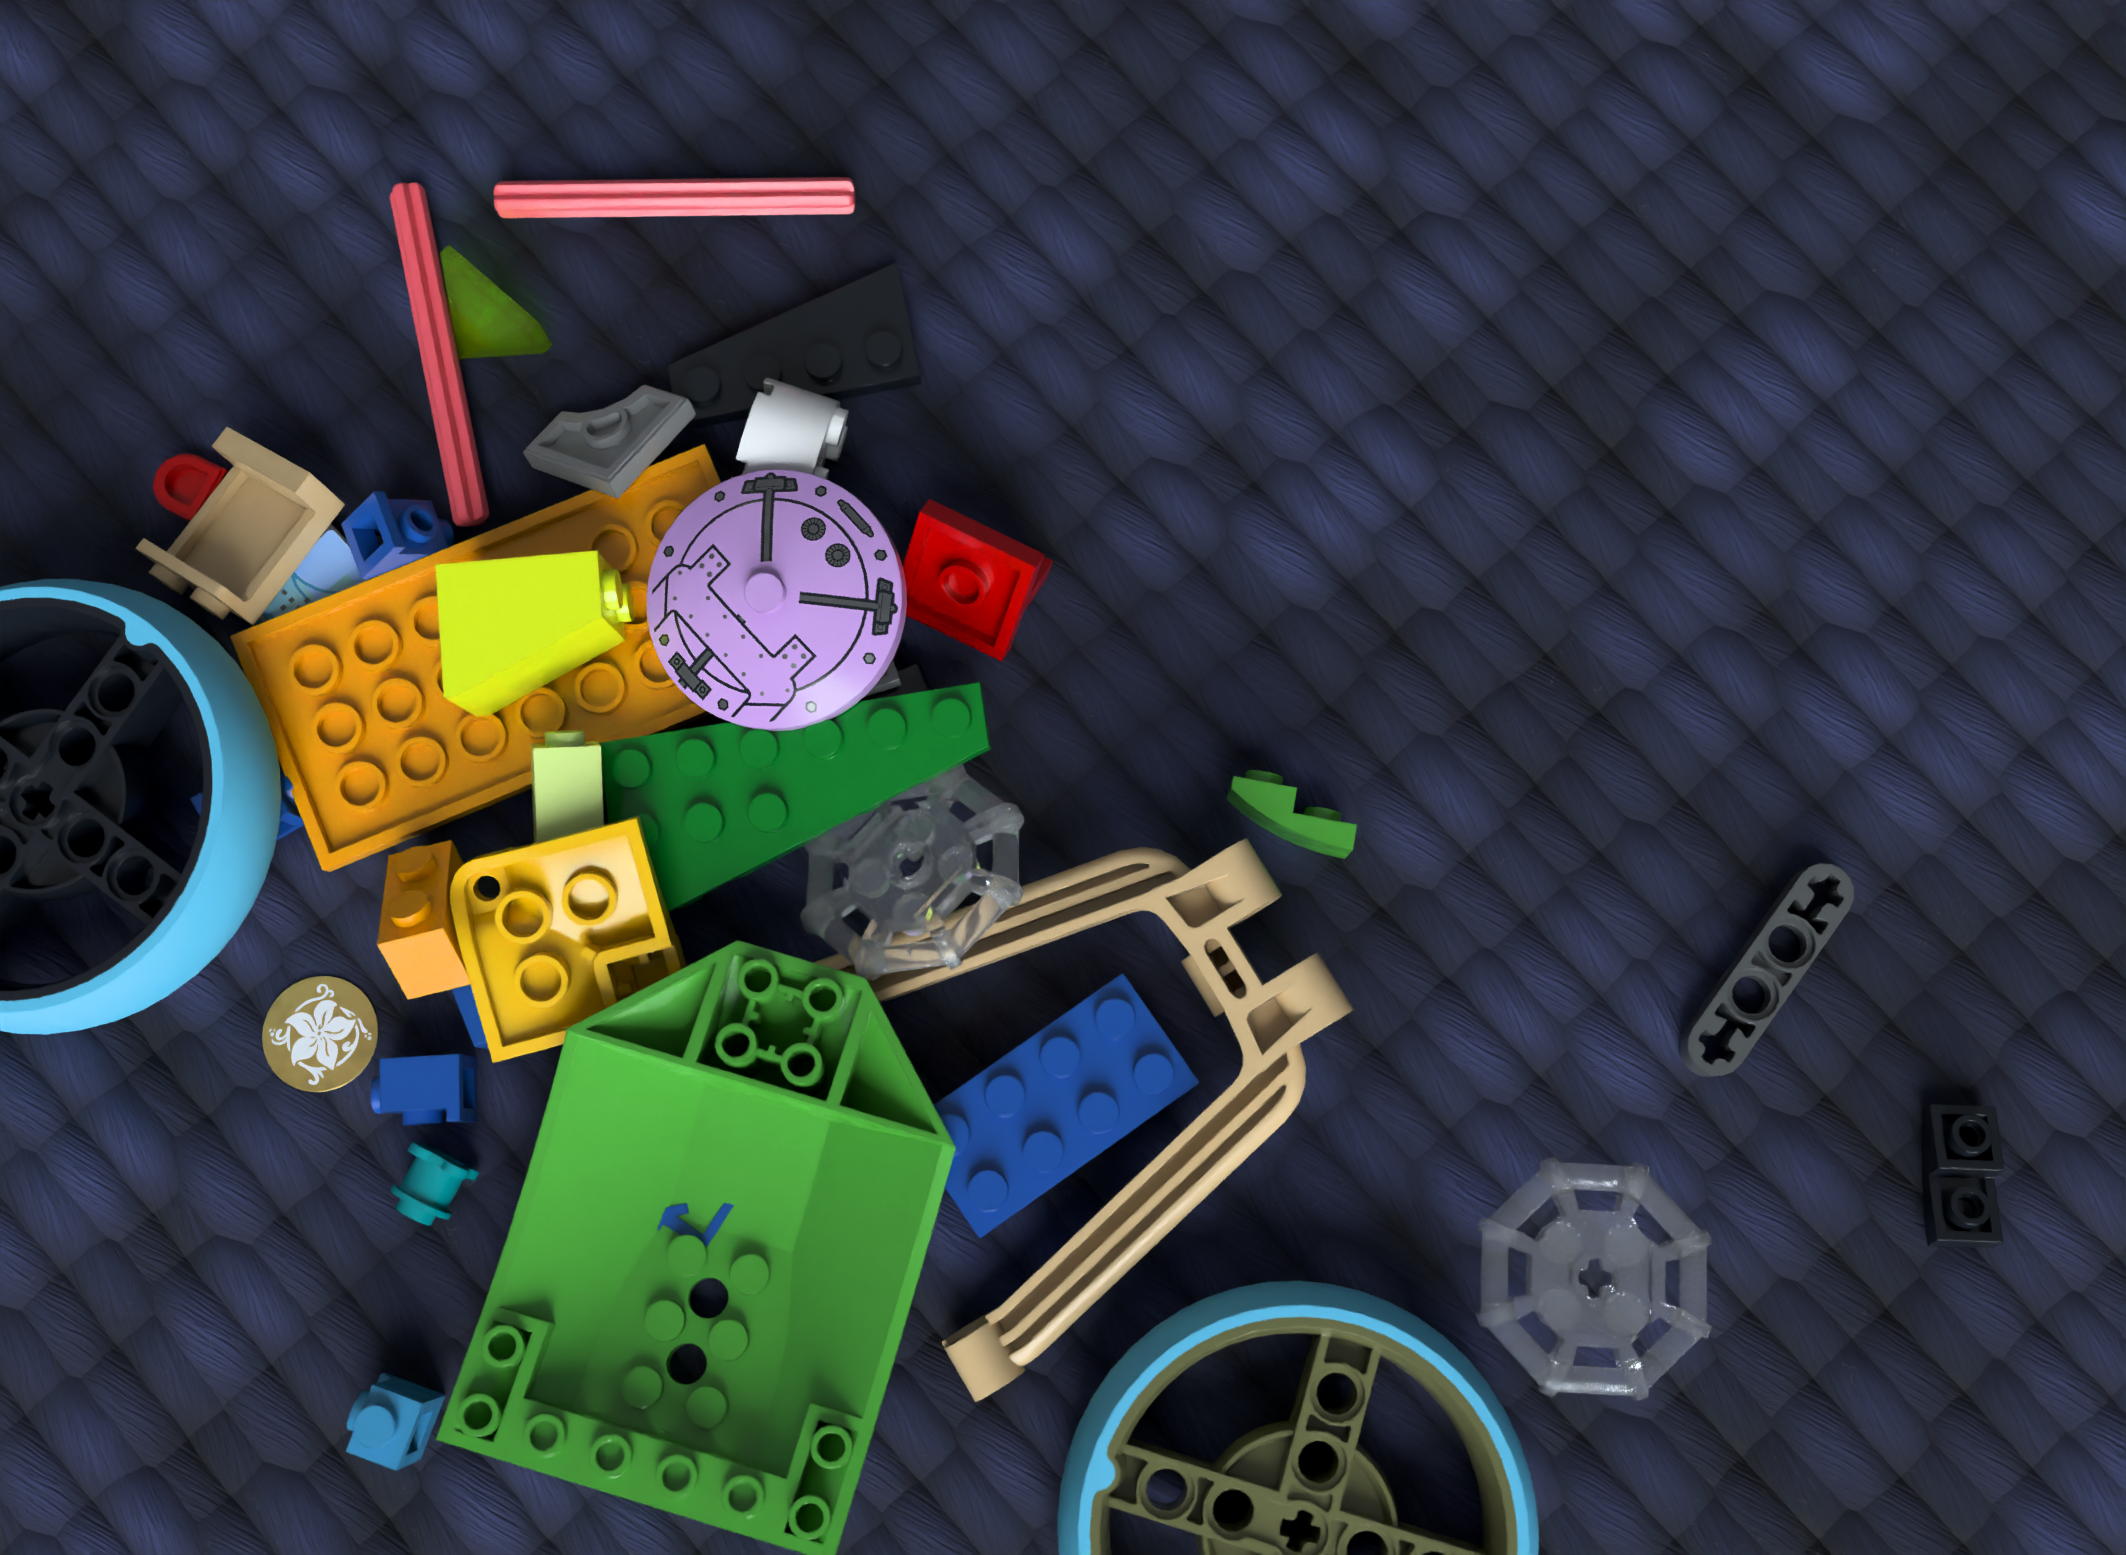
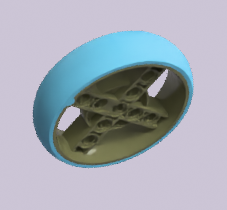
[1057,1281,1539,1555]

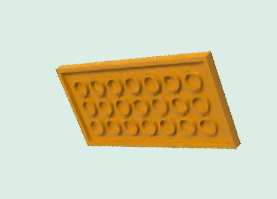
[230,444,721,872]

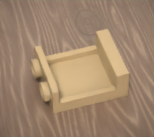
[136,427,345,625]

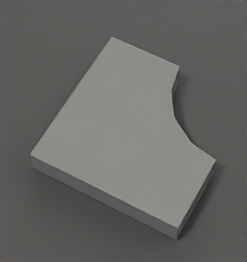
[523,385,696,498]

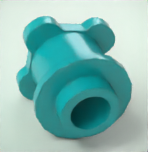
[390,1141,480,1226]

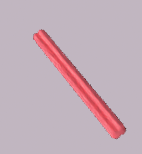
[494,177,856,218]
[390,182,490,527]

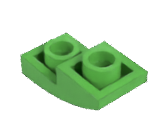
[1227,770,1357,859]

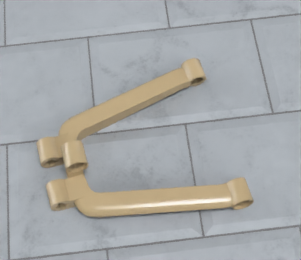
[814,839,1354,1402]

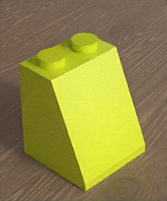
[435,551,634,717]

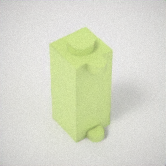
[530,730,604,843]

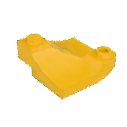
[450,816,687,1063]

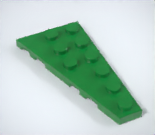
[598,682,991,913]

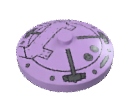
[646,469,907,731]

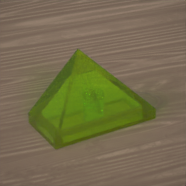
[440,245,552,359]

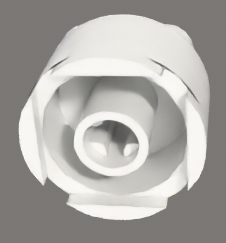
[731,377,849,479]

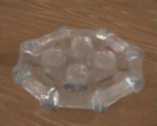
[800,764,1024,981]
[1475,1157,1712,1402]

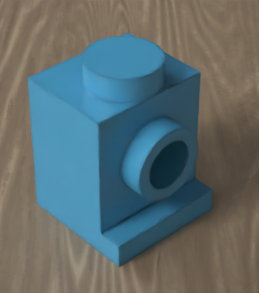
[346,1372,446,1471]

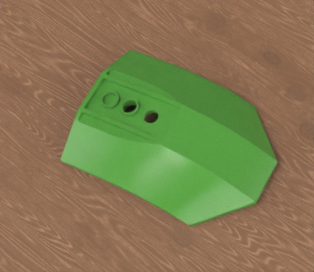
[436,940,956,1555]

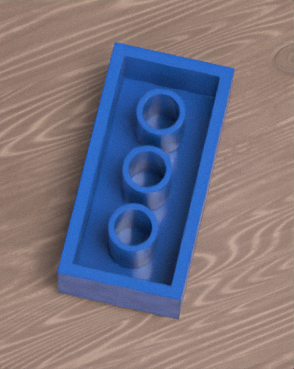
[934,973,1200,1239]

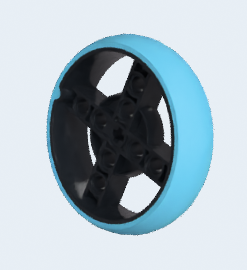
[0,579,281,1034]

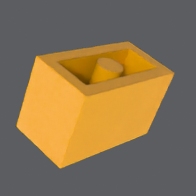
[377,840,470,1000]

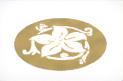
[262,976,378,1092]

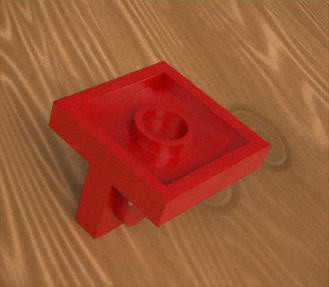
[903,499,1053,662]

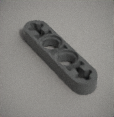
[1679,863,1854,1077]

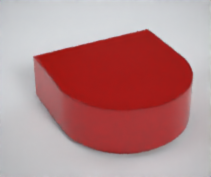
[153,454,229,522]

